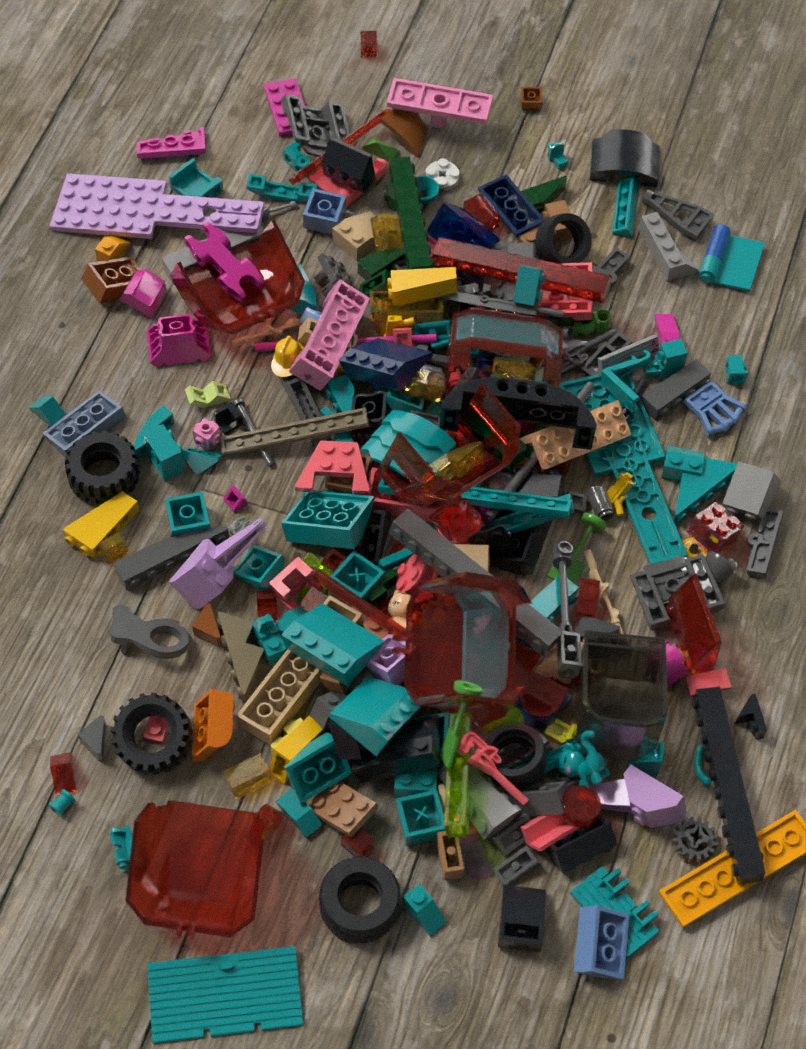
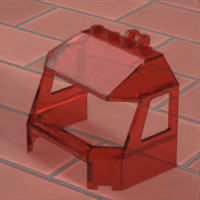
[376,383,521,507]

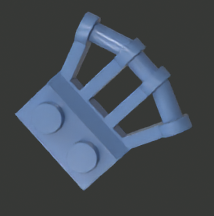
[684,380,747,437]

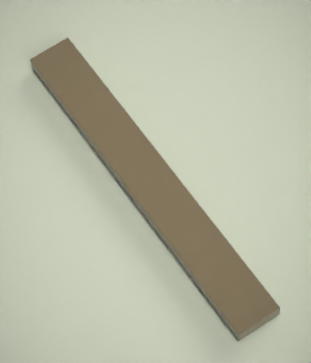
[220,408,369,457]

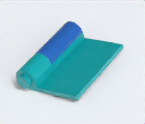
[699,224,765,292]

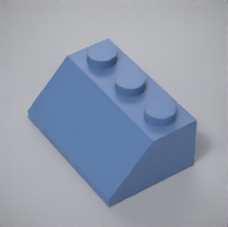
[574,905,629,980]

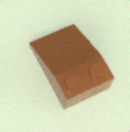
[81,257,141,304]

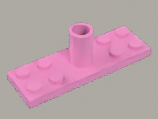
[387,78,493,128]

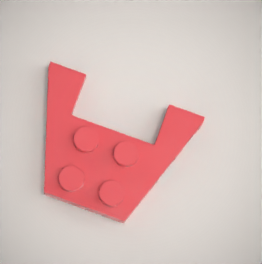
[295,441,370,495]

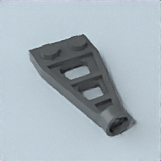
[642,190,714,240]

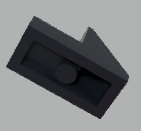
[735,693,767,739]

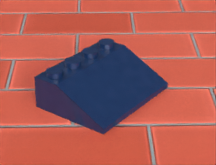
[339,338,434,391]

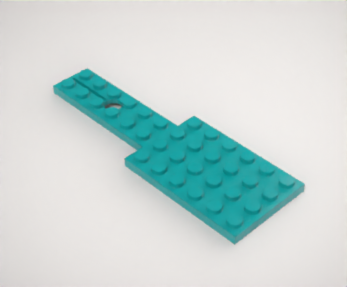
[558,374,688,565]

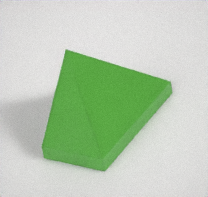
[362,136,400,162]

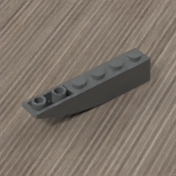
[114,526,229,590]

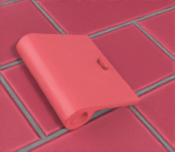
[309,143,389,208]

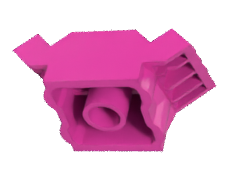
[146,314,211,368]

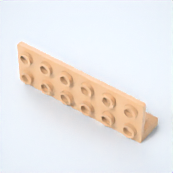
[519,400,631,470]

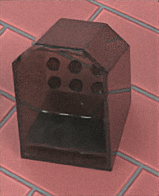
[574,630,668,762]

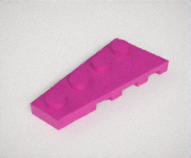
[137,127,206,159]

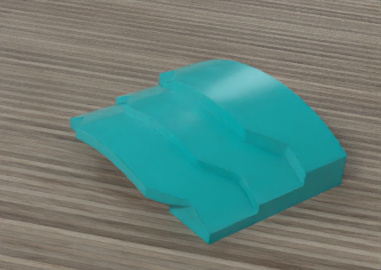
[360,410,456,485]

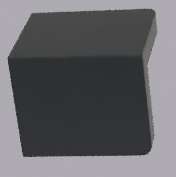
[213,402,243,435]

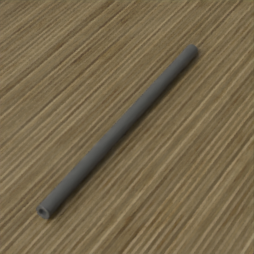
[485,382,595,521]

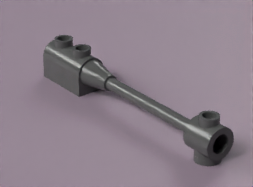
[552,541,582,679]

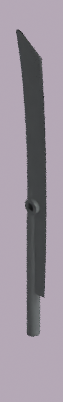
[439,291,565,318]

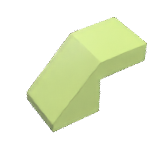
[185,381,231,408]

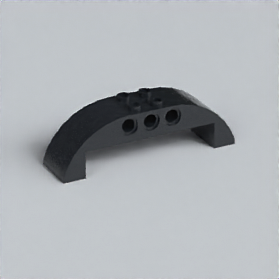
[439,377,597,450]

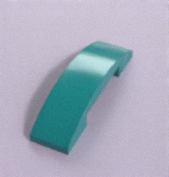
[246,173,317,202]

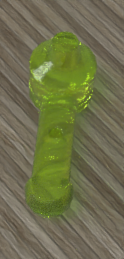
[483,704,524,733]

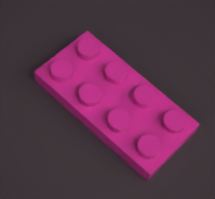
[263,78,305,137]

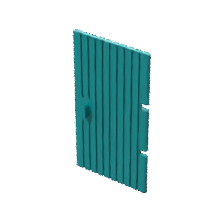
[147,946,303,1044]

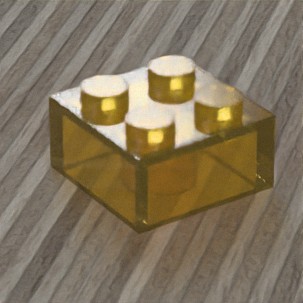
[99,532,128,564]

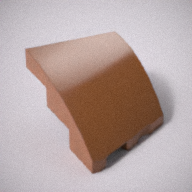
[381,108,428,158]

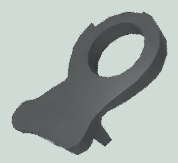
[110,605,189,659]

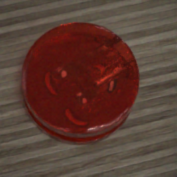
[561,785,601,827]

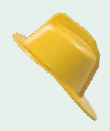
[271,336,304,377]

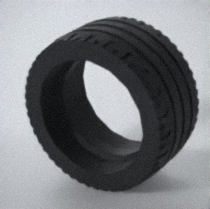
[535,213,592,264]
[485,723,547,790]

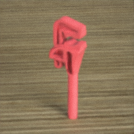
[456,732,529,805]

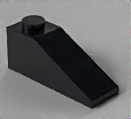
[360,509,392,567]

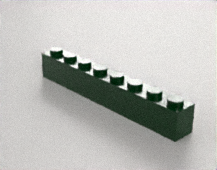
[389,156,434,270]

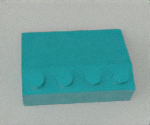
[281,490,375,549]
[281,603,385,687]
[328,676,425,756]

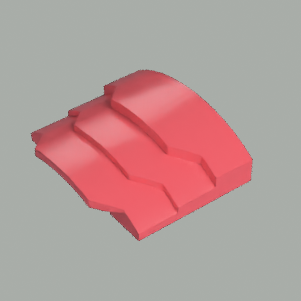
[536,262,593,320]

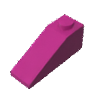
[654,314,680,349]

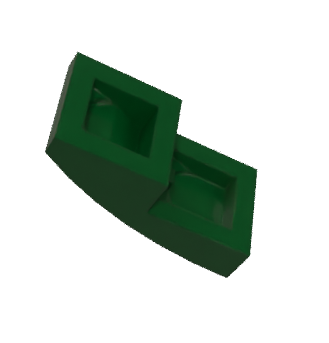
[369,569,397,610]

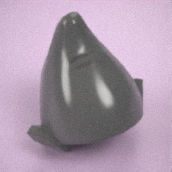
[706,551,738,584]

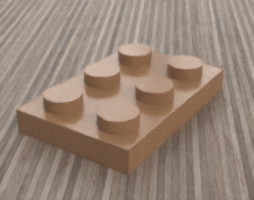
[308,781,379,838]

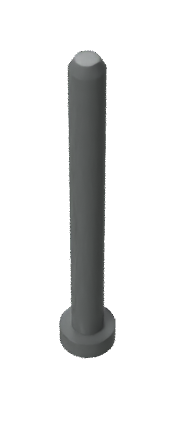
[233,398,274,467]

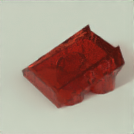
[429,494,485,544]

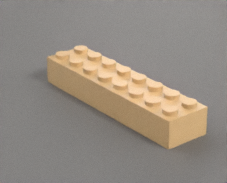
[236,595,363,745]

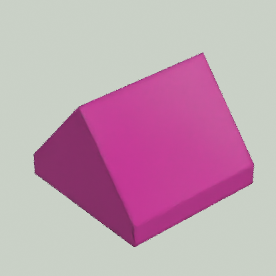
[223,485,248,512]

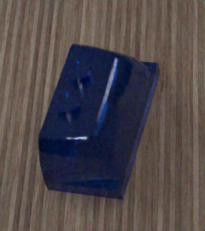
[426,202,500,272]

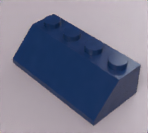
[477,174,545,237]

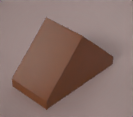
[192,603,222,647]

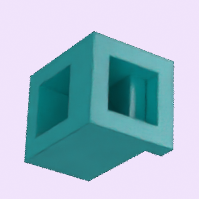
[725,355,748,384]

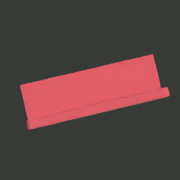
[521,797,589,851]

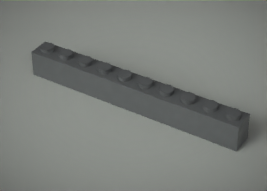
[389,508,563,656]

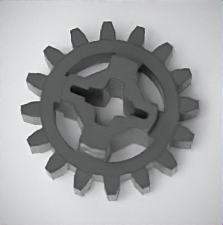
[672,817,718,863]

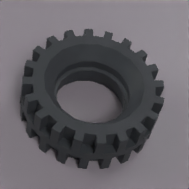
[110,692,193,775]

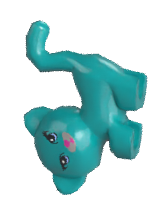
[558,730,611,790]

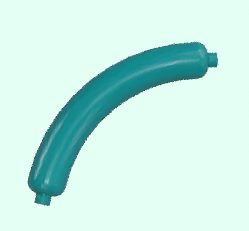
[693,744,711,786]

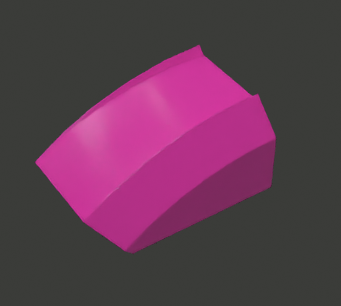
[119,269,167,319]

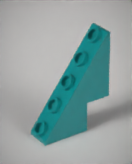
[673,457,737,524]

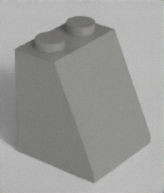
[722,461,782,520]

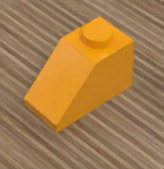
[95,236,131,262]

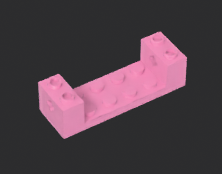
[289,279,370,391]

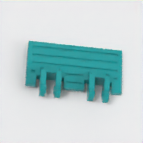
[570,866,659,959]

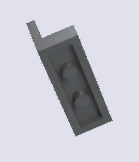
[505,781,568,817]

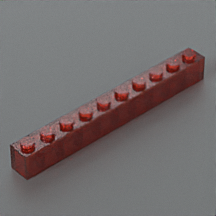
[432,237,611,303]

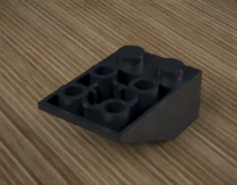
[497,885,546,953]

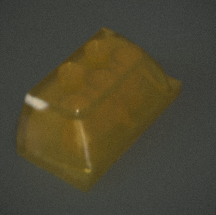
[370,291,443,336]

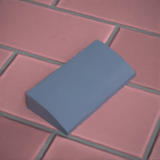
[42,390,126,457]

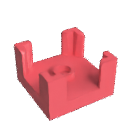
[269,557,323,610]

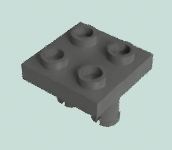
[313,253,354,297]

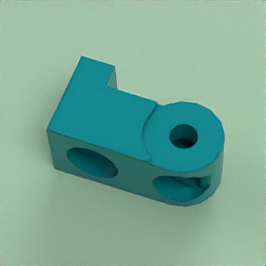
[283,142,310,176]

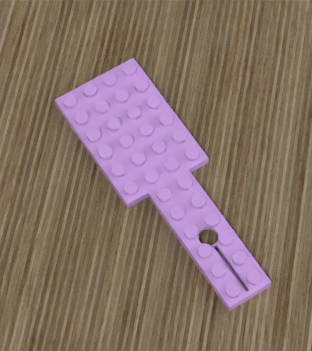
[50,173,265,239]

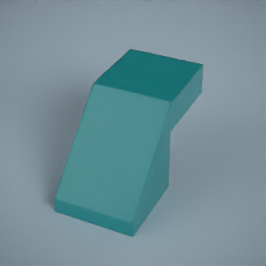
[275,788,322,837]

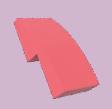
[686,669,732,697]

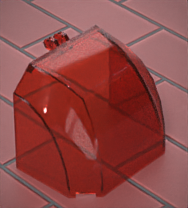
[170,219,305,335]
[125,801,274,941]

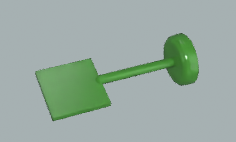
[547,512,607,585]
[440,680,483,769]

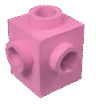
[193,418,221,451]

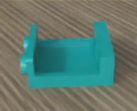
[169,158,223,198]

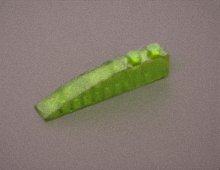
[444,713,471,837]

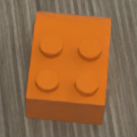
[191,689,235,762]

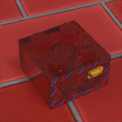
[686,502,745,554]

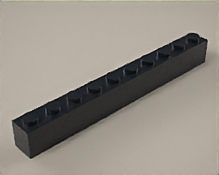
[692,686,765,884]

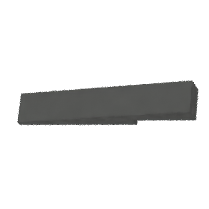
[271,354,331,446]

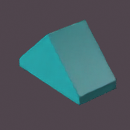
[29,396,66,427]

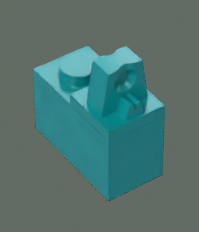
[642,339,688,380]
[252,614,287,667]

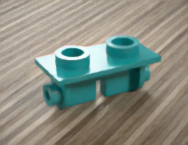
[109,825,138,872]

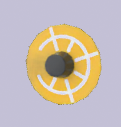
[682,537,708,558]

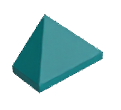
[182,447,222,476]

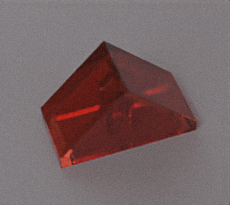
[50,752,77,795]

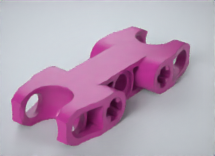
[184,221,264,303]

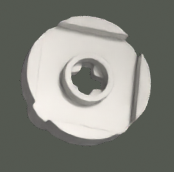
[425,158,460,191]

